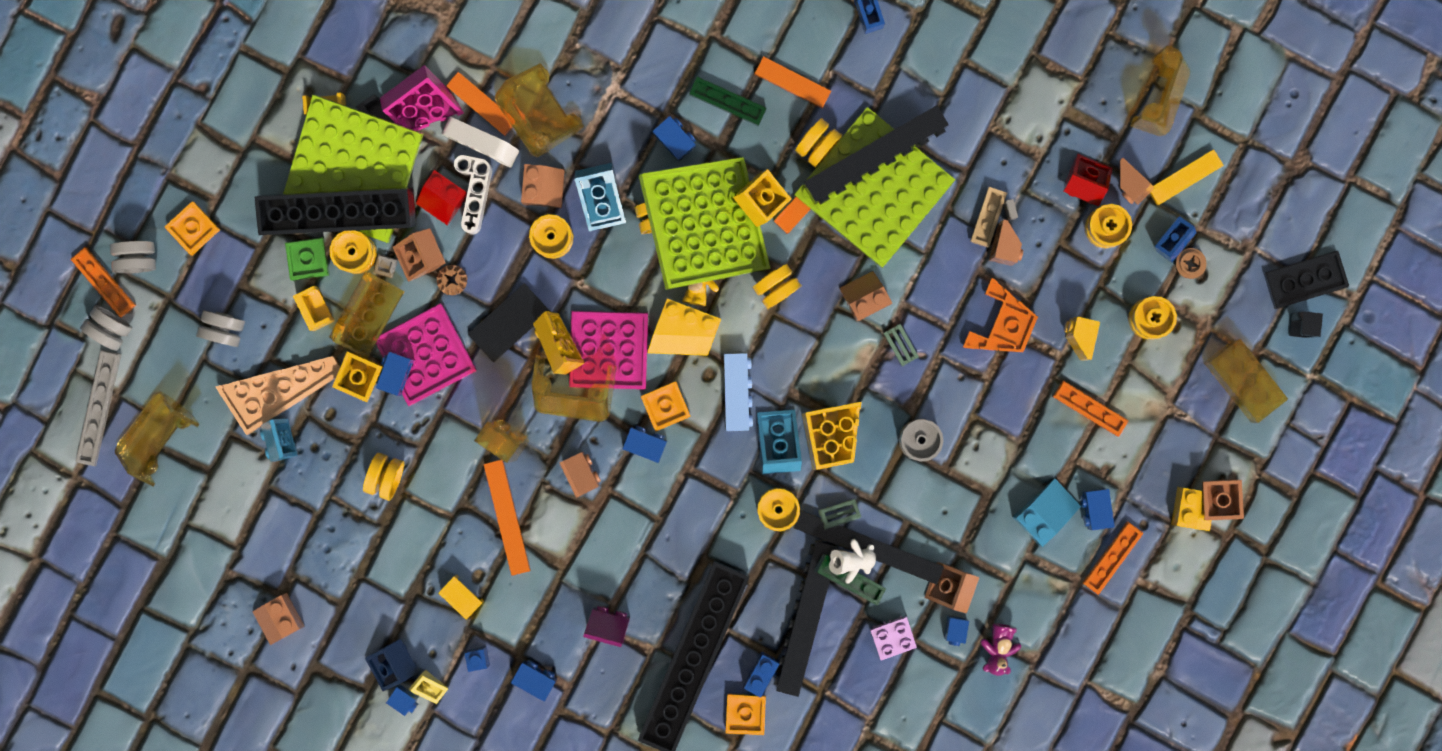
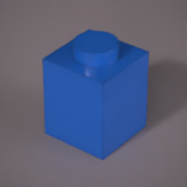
[944,616,969,646]
[465,646,490,672]
[386,684,419,716]

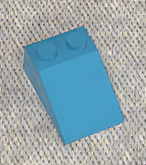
[575,163,626,231]
[757,409,802,474]
[260,419,298,462]
[1013,478,1081,547]

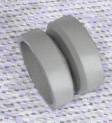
[110,241,156,274]
[80,305,133,351]
[196,310,245,347]
[898,419,944,462]

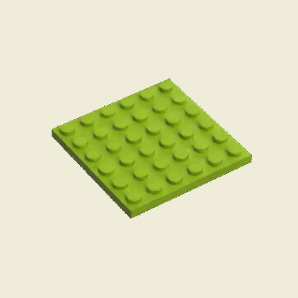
[283,95,423,243]
[794,107,955,268]
[639,157,770,290]

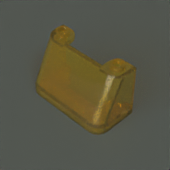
[1130,45,1190,136]
[495,63,584,158]

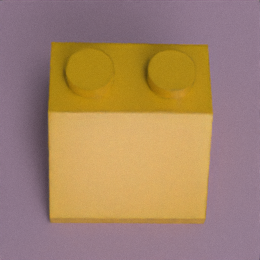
[1064,317,1100,361]
[332,352,382,402]
[1171,487,1212,531]

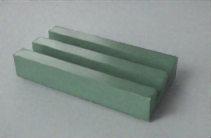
[883,324,919,366]
[818,499,861,529]

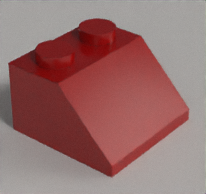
[1063,154,1113,206]
[416,170,467,226]

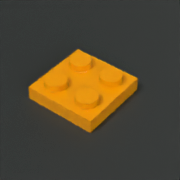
[165,201,220,256]
[641,382,691,432]
[726,693,766,735]

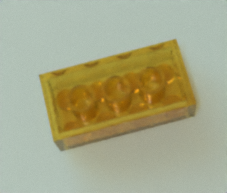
[1204,339,1288,423]
[474,420,529,463]

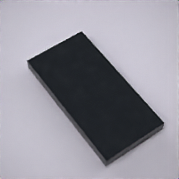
[1263,251,1350,309]
[468,283,551,363]

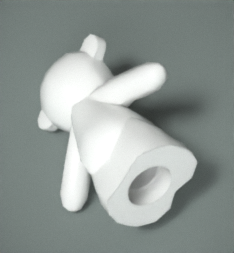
[829,539,876,583]

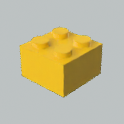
[733,169,791,227]

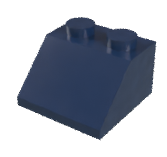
[365,639,419,691]

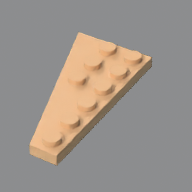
[216,356,341,435]

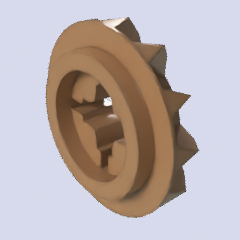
[1175,248,1206,279]
[436,265,467,295]

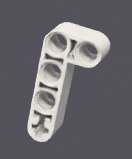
[441,117,519,168]
[454,155,492,234]

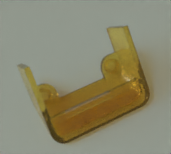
[532,355,617,422]
[115,391,199,486]

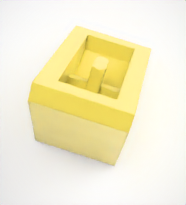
[409,670,448,704]

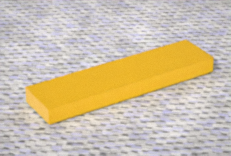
[1150,149,1224,206]

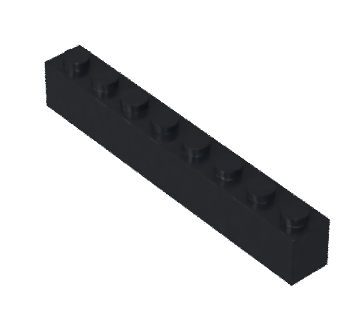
[803,105,949,205]
[773,540,839,697]

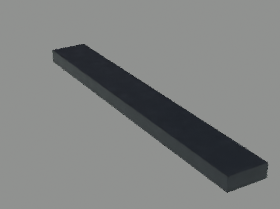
[793,510,944,584]

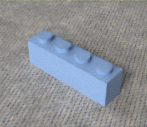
[724,353,753,431]

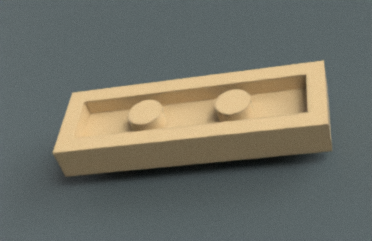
[970,187,1007,248]

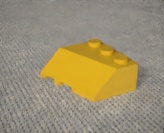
[648,299,721,356]
[533,311,585,375]
[801,402,861,470]

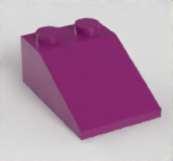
[583,606,630,647]

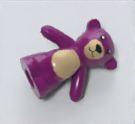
[980,623,1021,676]

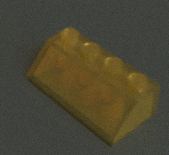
[329,270,405,358]

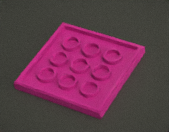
[373,303,477,406]
[569,311,648,390]

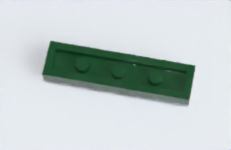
[689,77,767,126]
[814,554,886,606]

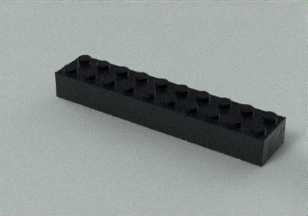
[638,560,750,751]

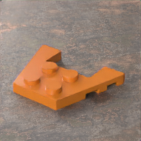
[962,278,1038,352]

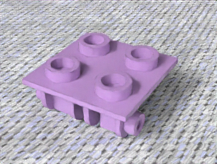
[870,616,917,660]

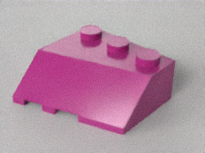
[380,65,464,131]

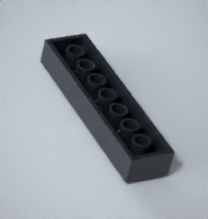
[254,187,416,235]

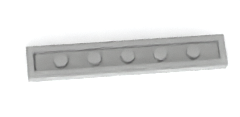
[75,350,122,466]

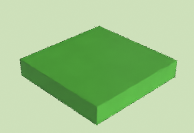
[285,237,329,281]

